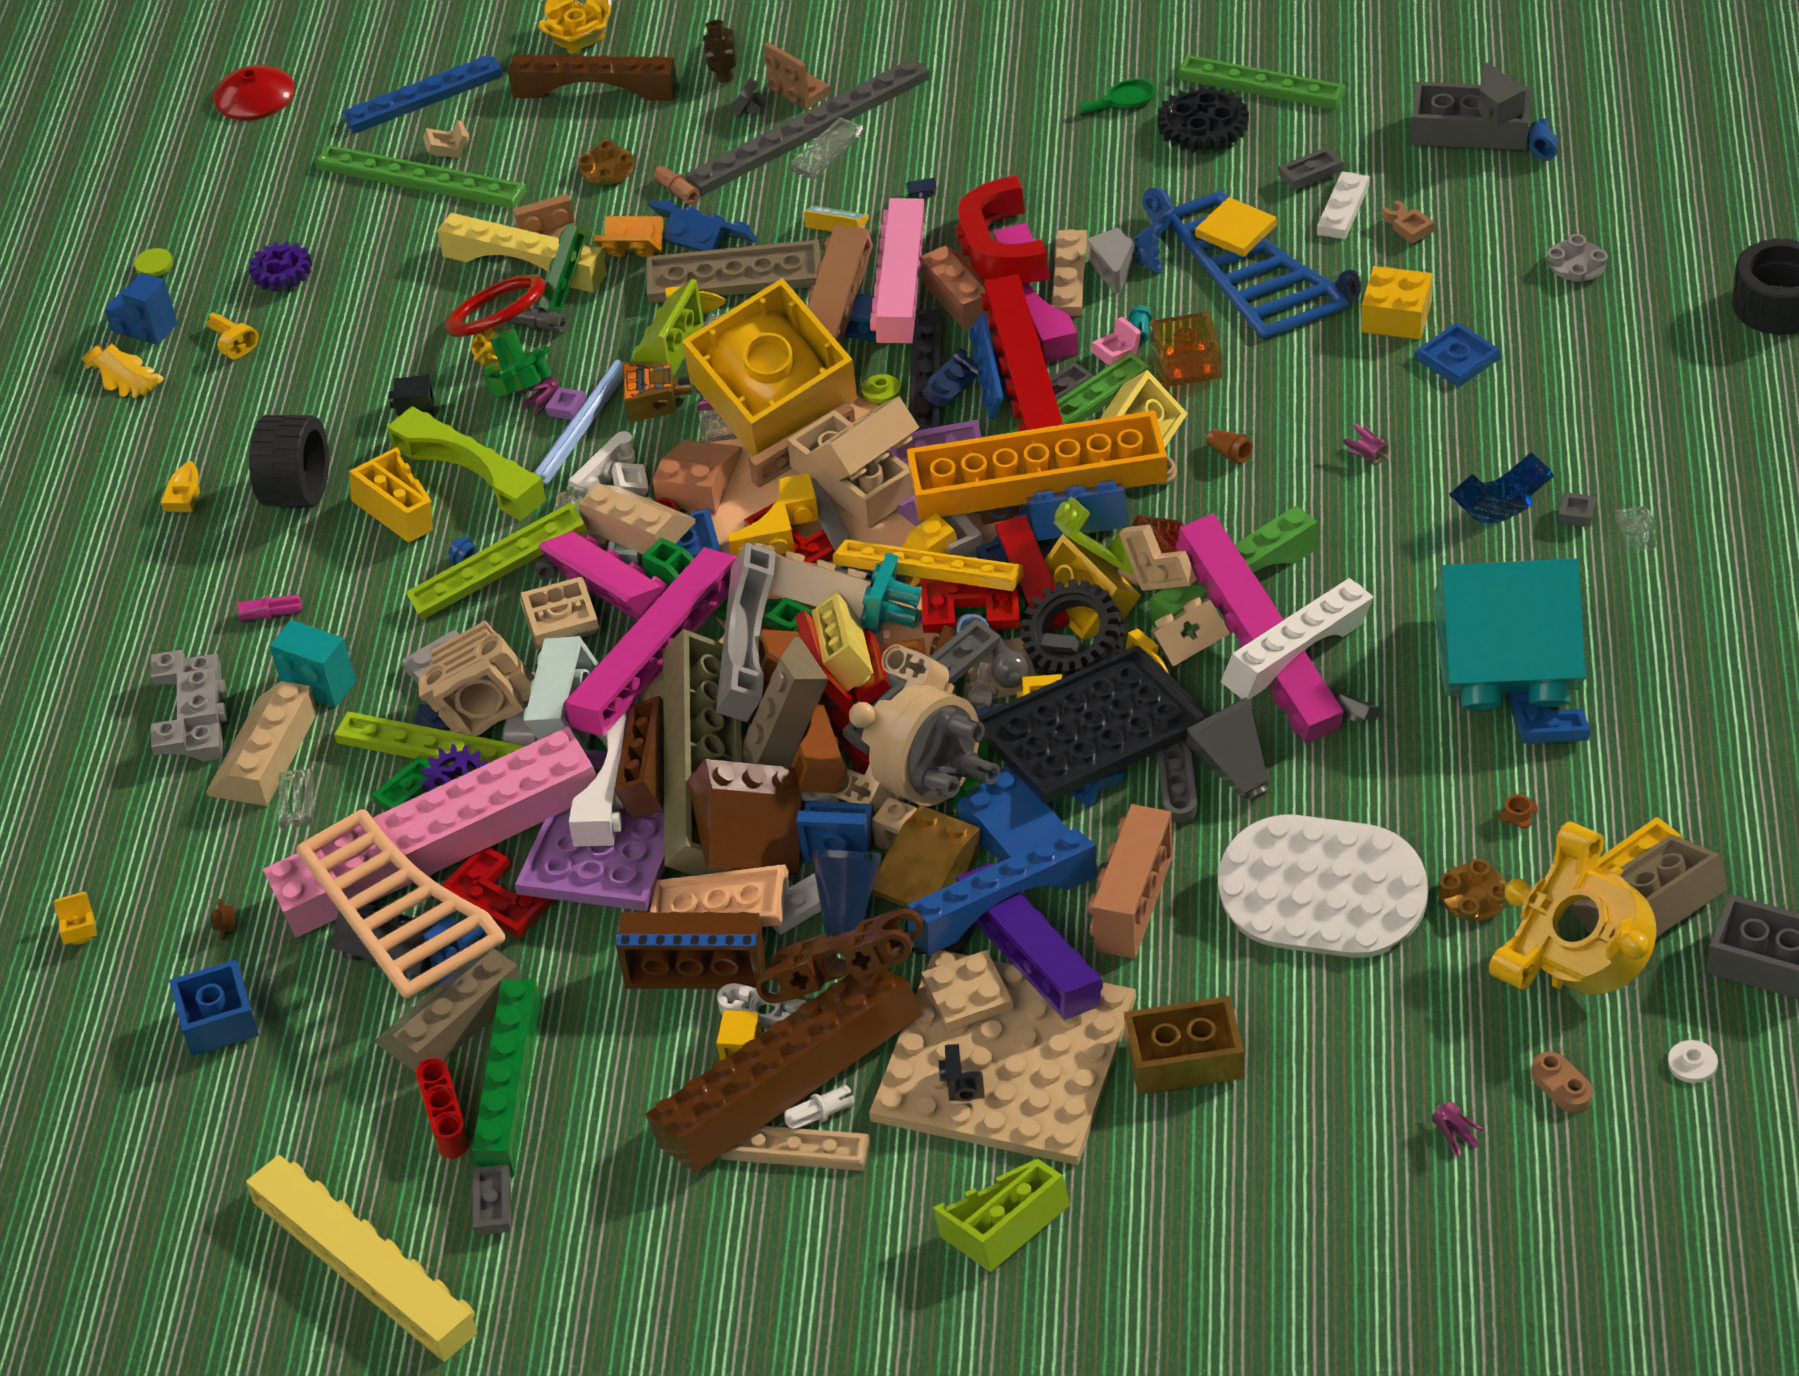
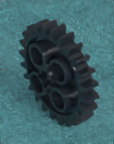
[1157,85,1249,153]

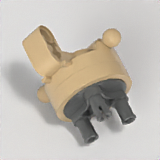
[831,644,1000,814]

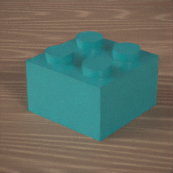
[269,620,356,708]

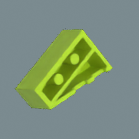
[933,1158,1070,1272]

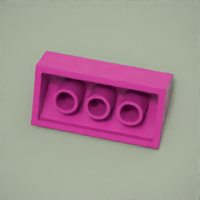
[538,531,668,621]

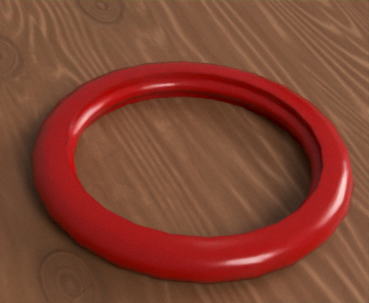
[445,274,546,337]

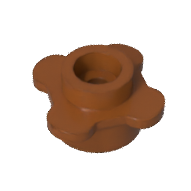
[1498,794,1538,829]

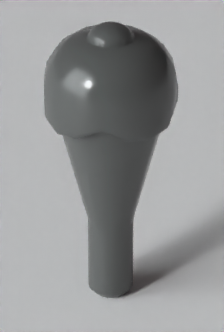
[991,629,1029,688]

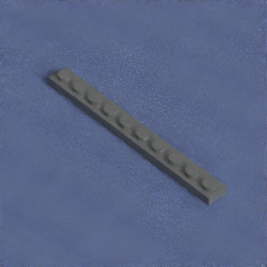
[685,58,930,196]

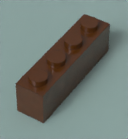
[614,695,664,819]

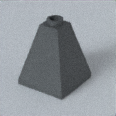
[1187,697,1268,801]

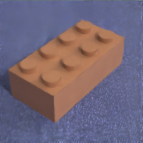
[1088,804,1173,960]

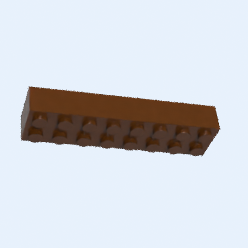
[645,969,922,1172]

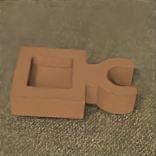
[1383,201,1435,244]

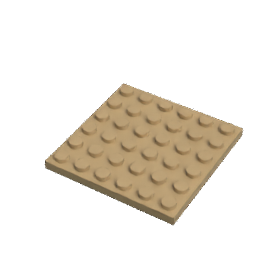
[869,950,1136,1165]

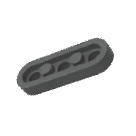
[1157,740,1197,823]

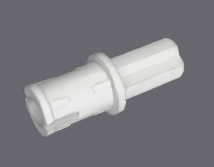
[784,1085,854,1130]

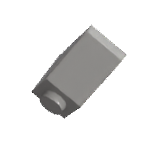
[1087,227,1135,294]

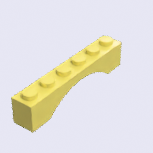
[437,213,607,293]

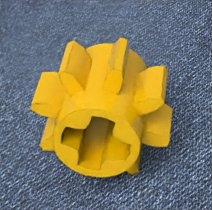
[471,330,498,366]

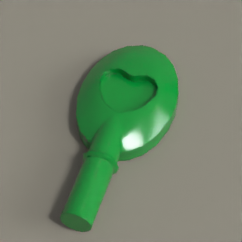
[1078,79,1155,115]

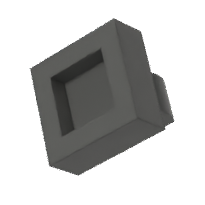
[729,77,766,116]

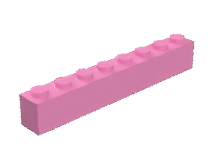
[870,198,924,343]

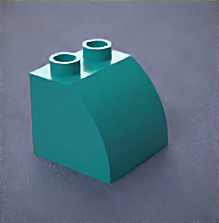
[1434,558,1586,710]

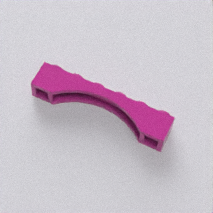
[993,223,1078,363]

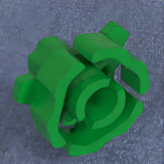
[483,329,552,397]

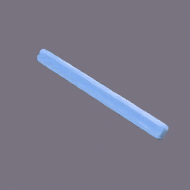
[534,360,625,485]

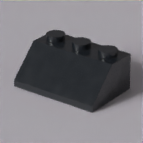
[330,904,435,979]

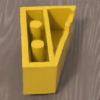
[349,447,433,543]

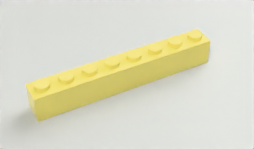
[246,1155,477,1362]

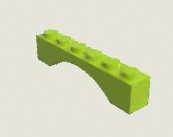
[387,406,546,521]

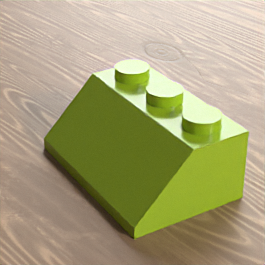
[633,279,704,377]

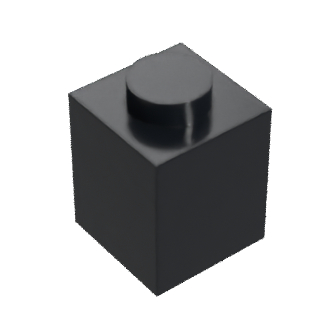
[388,375,434,417]

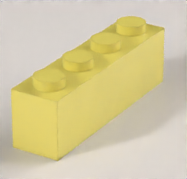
[811,592,873,692]

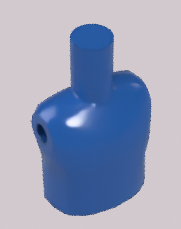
[1528,118,1559,161]

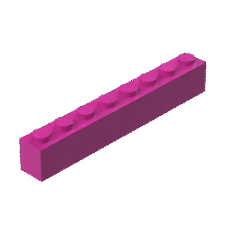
[1176,513,1344,744]
[565,548,737,737]

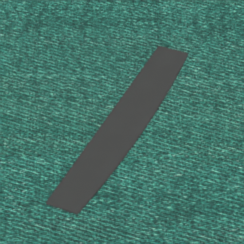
[811,478,851,552]

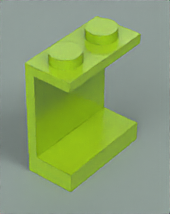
[1053,496,1134,575]

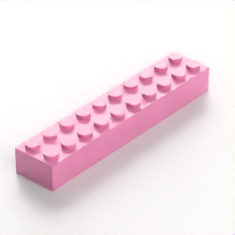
[263,726,597,938]

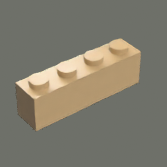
[755,542,872,619]

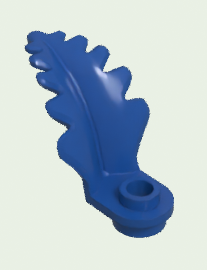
[1134,188,1175,274]

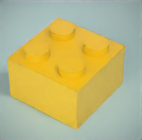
[1361,266,1433,340]

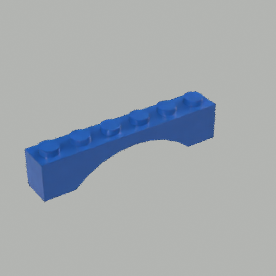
[907,828,1096,955]

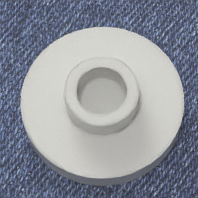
[1668,1040,1718,1083]

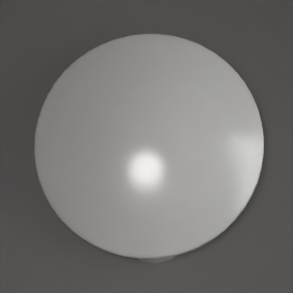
[1547,234,1608,281]

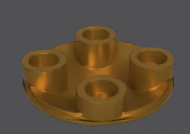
[578,140,635,185]
[1439,859,1507,921]

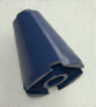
[812,850,881,937]

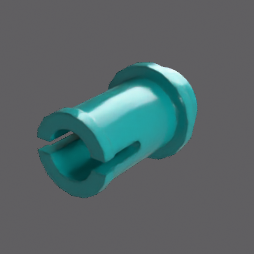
[1128,305,1152,344]

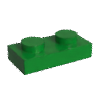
[371,756,438,811]

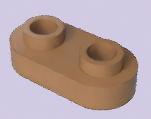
[1531,1052,1593,1113]

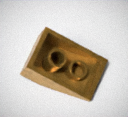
[871,805,980,908]

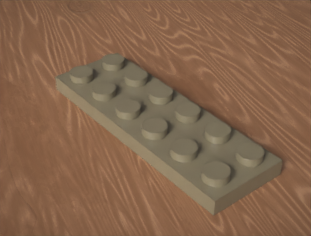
[646,240,821,303]

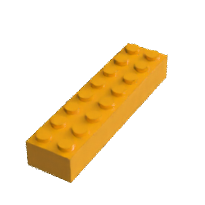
[907,410,1167,521]

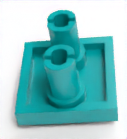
[860,553,922,639]

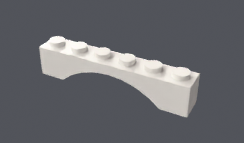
[1221,578,1374,700]
[569,699,640,846]

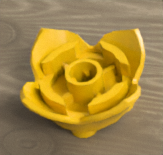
[538,0,611,54]

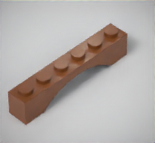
[758,629,847,793]

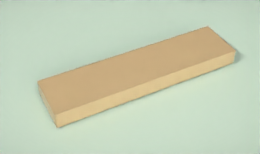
[720,1126,869,1171]

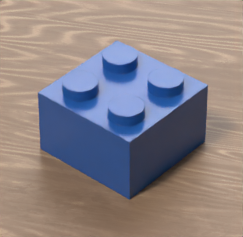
[169,959,259,1057]

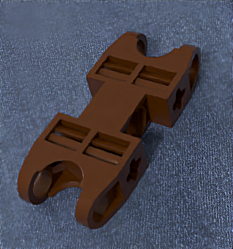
[756,908,924,1004]

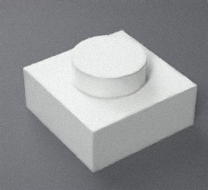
[611,462,649,496]

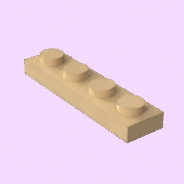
[1052,229,1087,316]

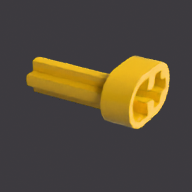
[206,313,259,360]

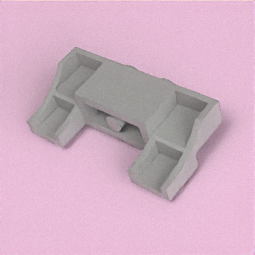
[151,650,227,762]

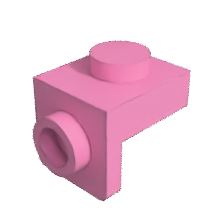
[1090,317,1141,366]

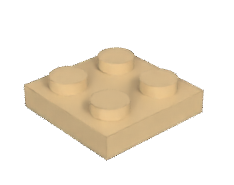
[921,950,1013,1032]

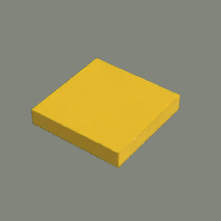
[1195,197,1277,257]

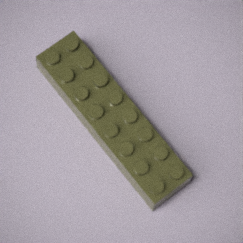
[663,629,742,876]

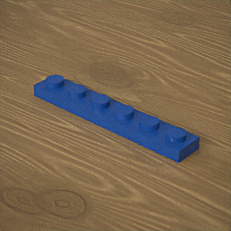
[342,54,503,134]

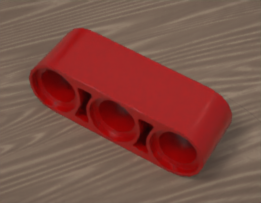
[416,1058,469,1159]

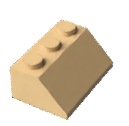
[805,396,919,481]
[579,484,695,554]

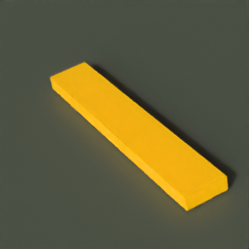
[833,539,1024,591]

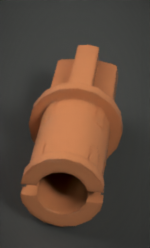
[653,166,700,205]

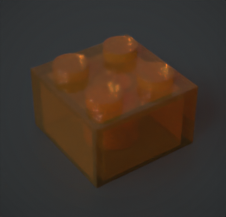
[1150,311,1222,387]

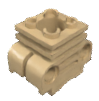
[419,620,535,736]

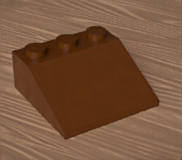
[687,759,801,875]

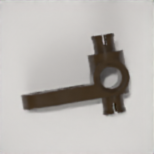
[703,20,736,83]

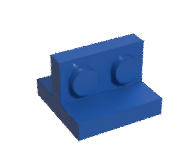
[796,801,874,864]

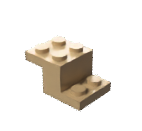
[520,576,599,650]

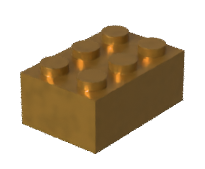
[1124,996,1244,1095]

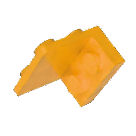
[593,216,664,257]

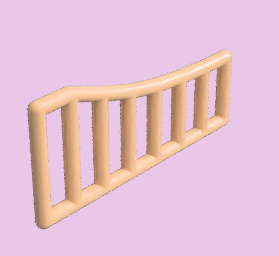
[296,809,505,998]

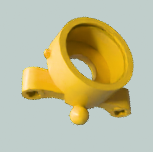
[1489,821,1656,995]

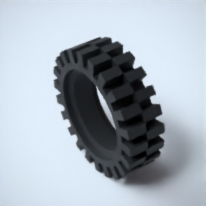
[1020,579,1126,678]

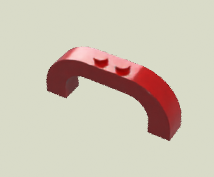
[955,175,1050,283]

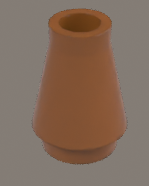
[1206,429,1253,463]

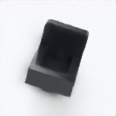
[939,1044,985,1102]

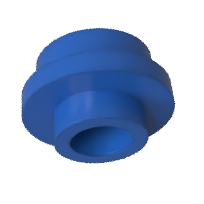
[448,536,477,565]

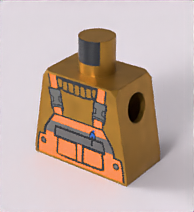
[623,362,692,423]

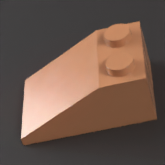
[652,440,742,514]

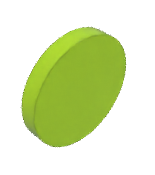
[134,248,173,277]
[861,374,901,404]

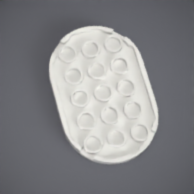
[1218,815,1428,958]

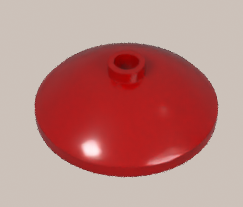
[213,65,295,121]

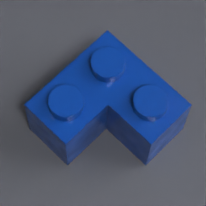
[104,273,178,345]

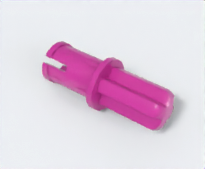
[237,595,302,622]

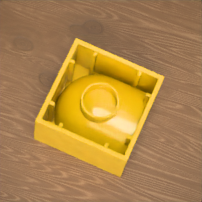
[682,278,858,456]

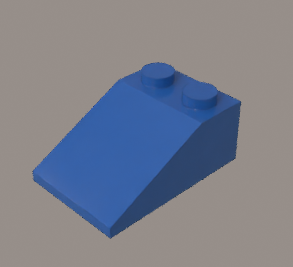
[957,766,1069,861]

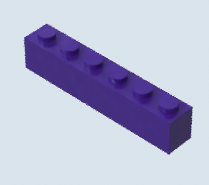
[956,863,1103,1020]

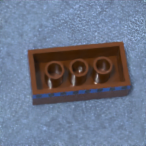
[616,911,767,989]

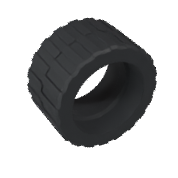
[1732,238,1799,335]
[249,415,329,507]

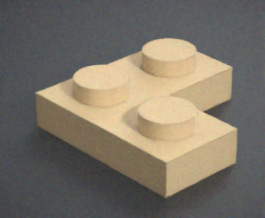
[1119,524,1197,591]

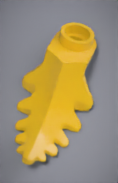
[81,344,164,398]

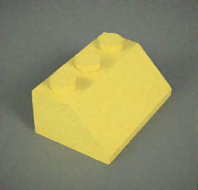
[1100,370,1188,447]

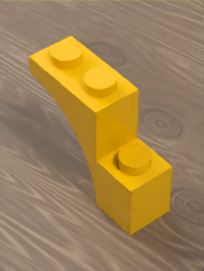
[727,473,819,556]

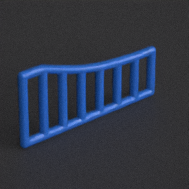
[1169,191,1350,339]

